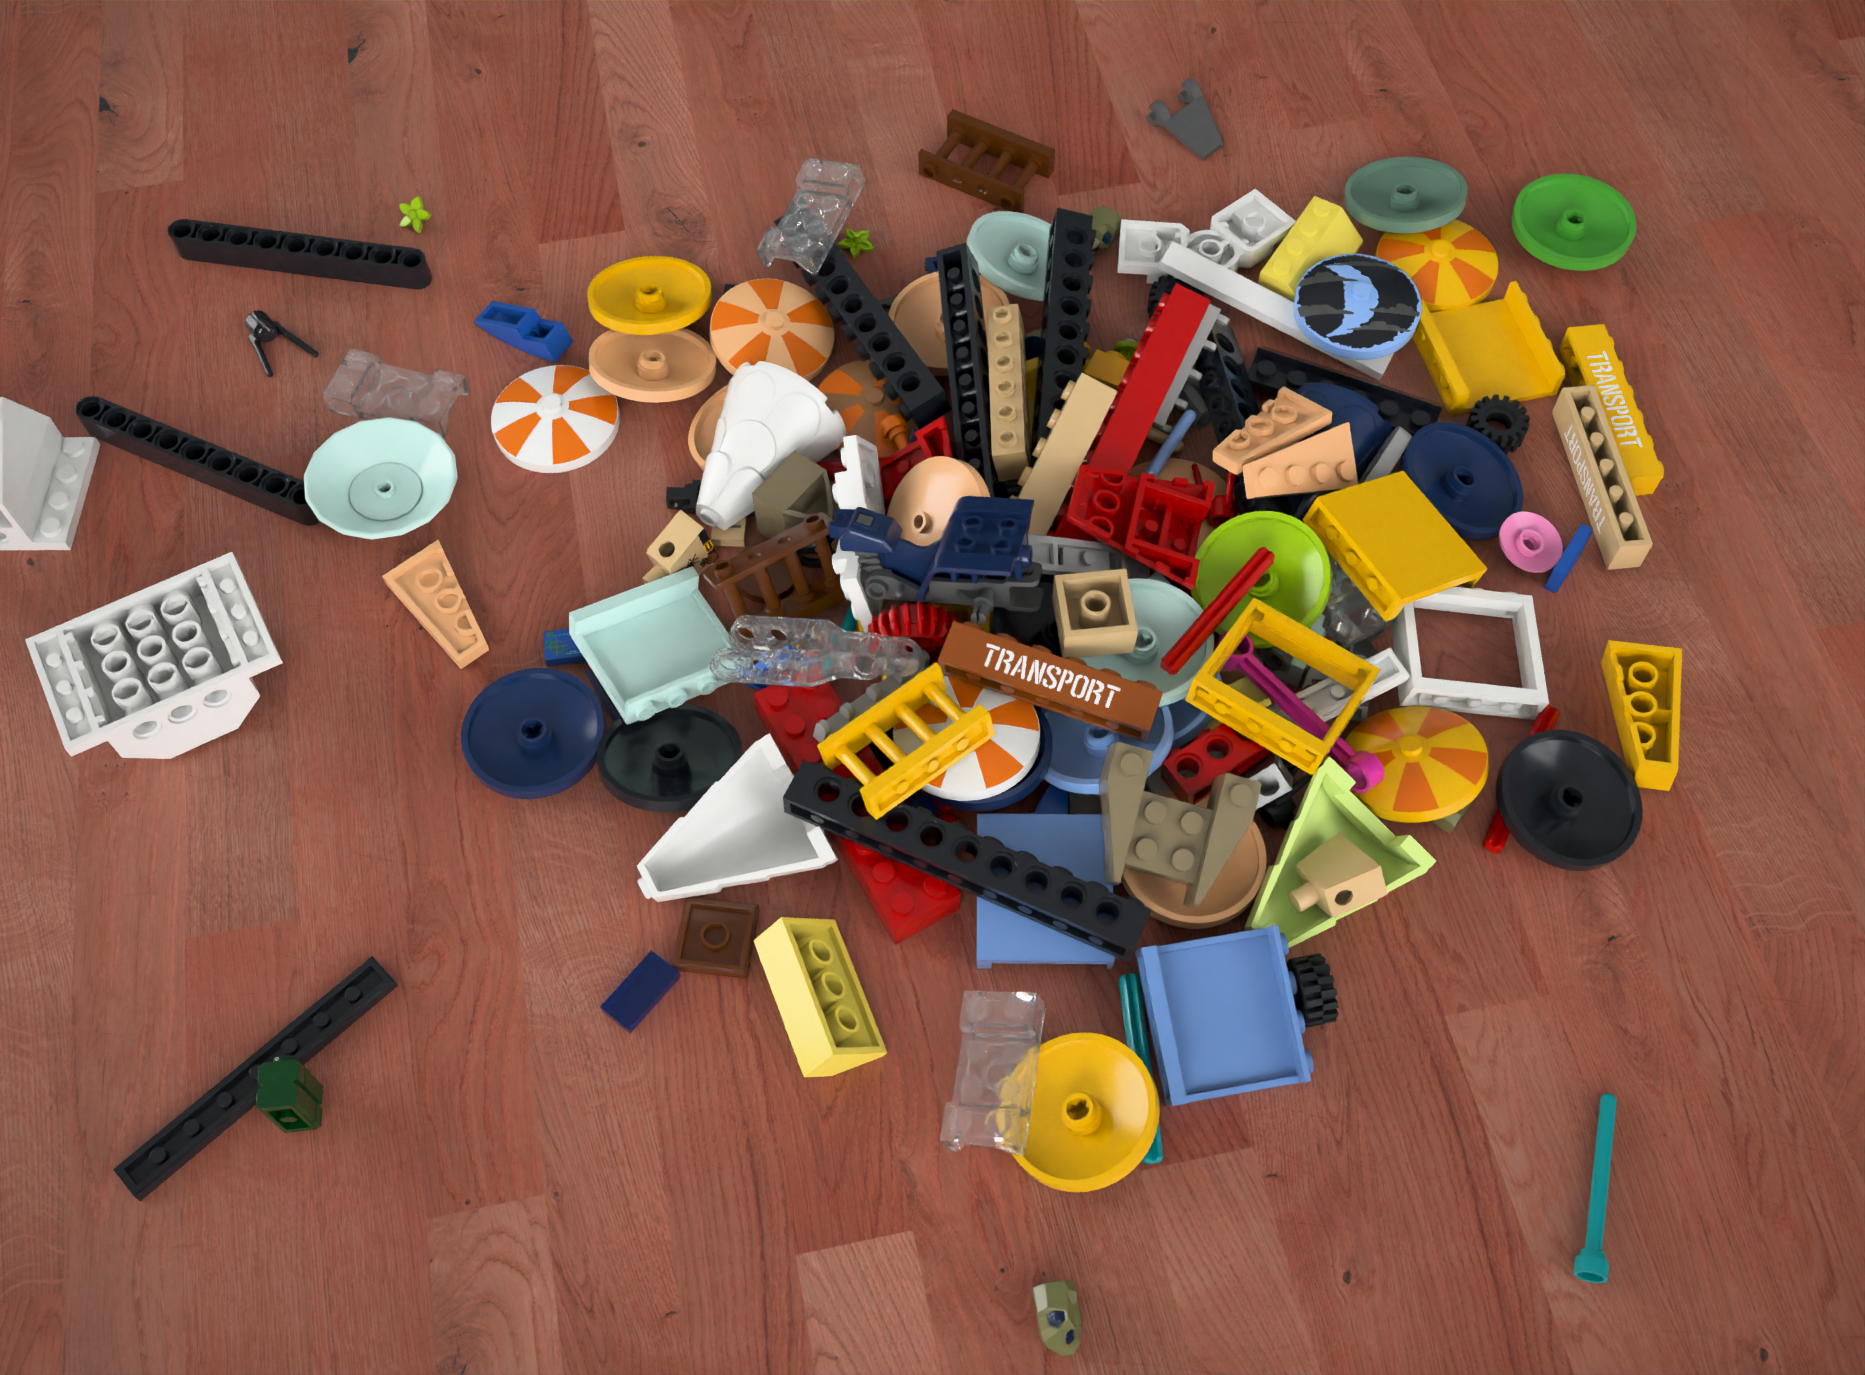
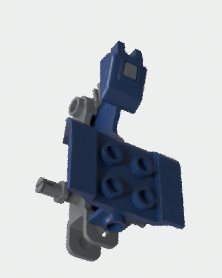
[828,496,1044,625]

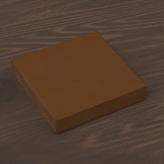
[671,897,760,979]

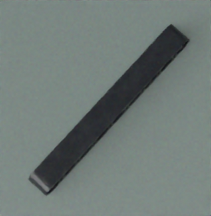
[167,219,432,289]
[75,396,321,526]

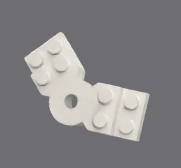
[1117,189,1296,284]
[832,435,885,633]

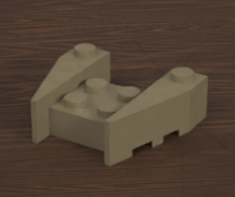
[1099,741,1262,906]

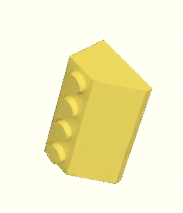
[1258,196,1363,302]
[754,917,887,1077]

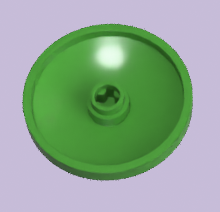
[1511,174,1637,271]

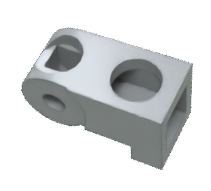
[1240,753,1293,810]

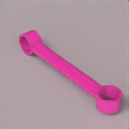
[1213,630,1384,793]

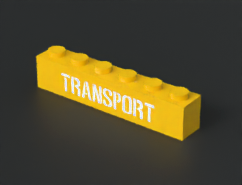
[1559,324,1664,496]

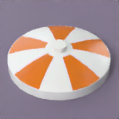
[491,365,620,473]
[893,676,1040,801]

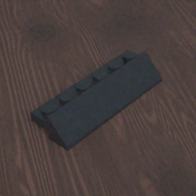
[1248,346,1444,436]

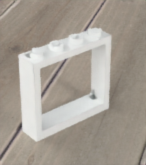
[1390,587,1549,720]

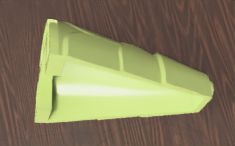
[1245,756,1436,948]

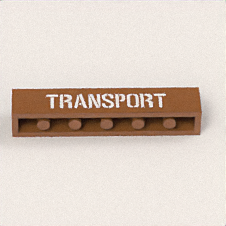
[938,621,1163,743]

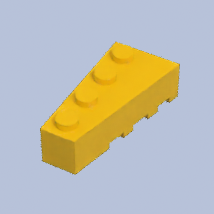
[1601,640,1682,791]

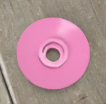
[1499,512,1563,573]

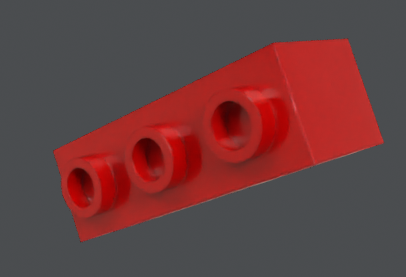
[1161,723,1274,805]

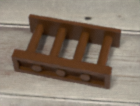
[918,109,1055,213]
[703,512,846,653]

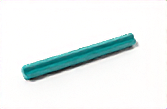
[1119,974,1163,1164]

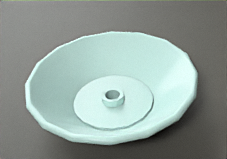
[304,417,458,540]

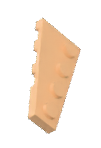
[1242,422,1358,499]
[382,540,489,669]

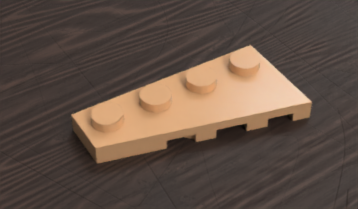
[1212,386,1332,475]

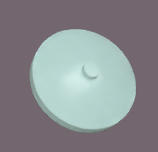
[966,211,1051,301]
[1079,578,1214,707]

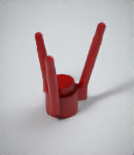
[1191,463,1238,529]

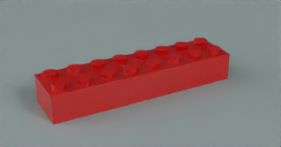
[754,662,961,945]

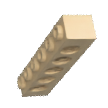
[987,303,1031,481]

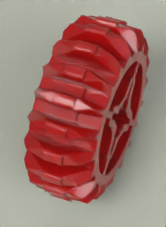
[866,601,958,669]

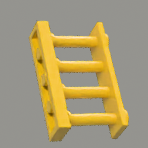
[817,663,995,820]

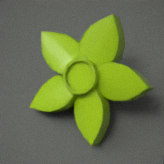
[399,196,432,233]
[838,228,873,259]

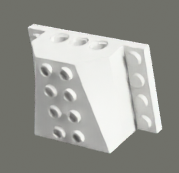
[0,397,100,550]
[25,552,283,759]

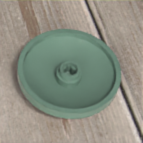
[1344,157,1468,233]

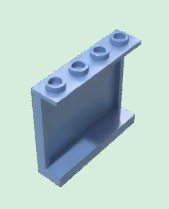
[976,814,1119,970]
[1135,924,1314,1106]

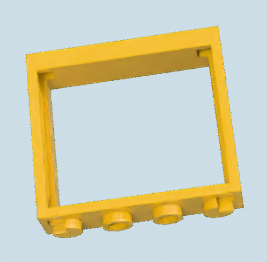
[1185,598,1381,776]

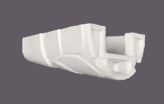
[696,361,846,531]
[637,733,838,902]

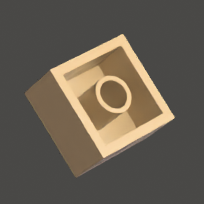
[1052,569,1138,659]

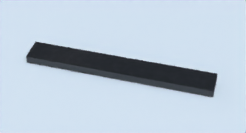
[113,956,398,1201]

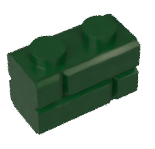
[256,1055,323,1133]

